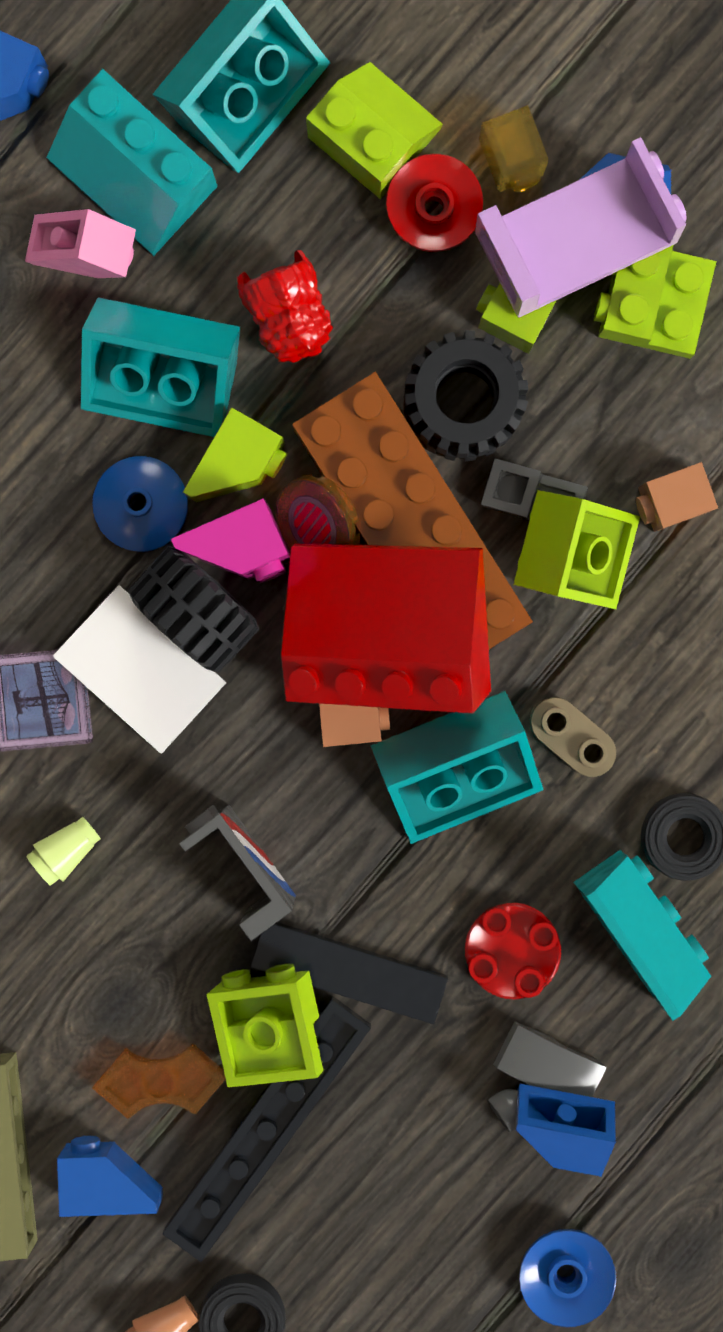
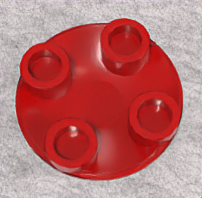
[465,903,561,999]

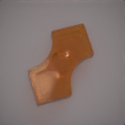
[92,1043,226,1119]

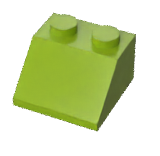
[306,62,443,200]
[513,490,640,609]

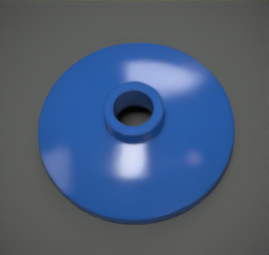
[93,456,188,552]
[519,1229,616,1327]

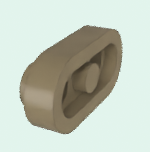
[529,697,616,777]

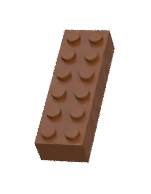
[292,371,533,649]

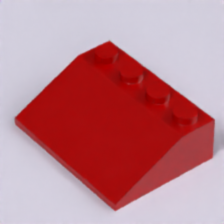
[281,543,491,713]

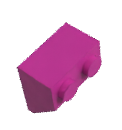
[171,499,290,583]

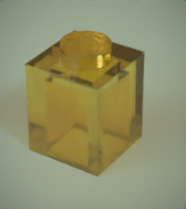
[479,105,549,192]

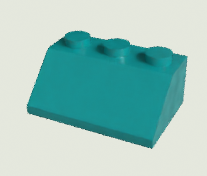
[152,0,330,173]
[46,69,217,256]
[81,298,240,437]
[371,691,543,844]
[573,850,712,1021]

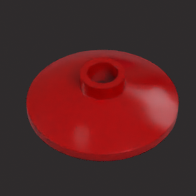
[386,154,483,252]

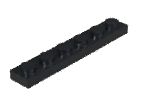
[162,996,371,1262]

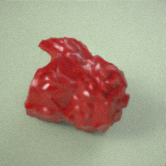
[237,250,333,363]

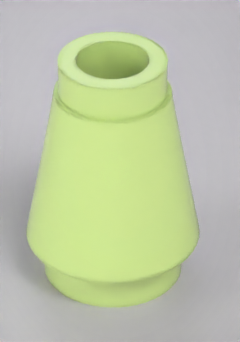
[26,817,101,886]

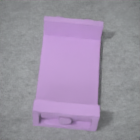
[475,137,687,318]

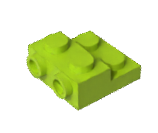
[594,245,717,359]
[207,964,323,1087]

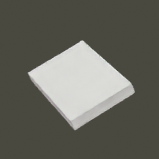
[53,585,226,754]

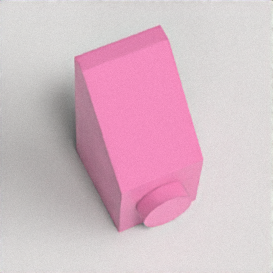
[25,209,136,278]

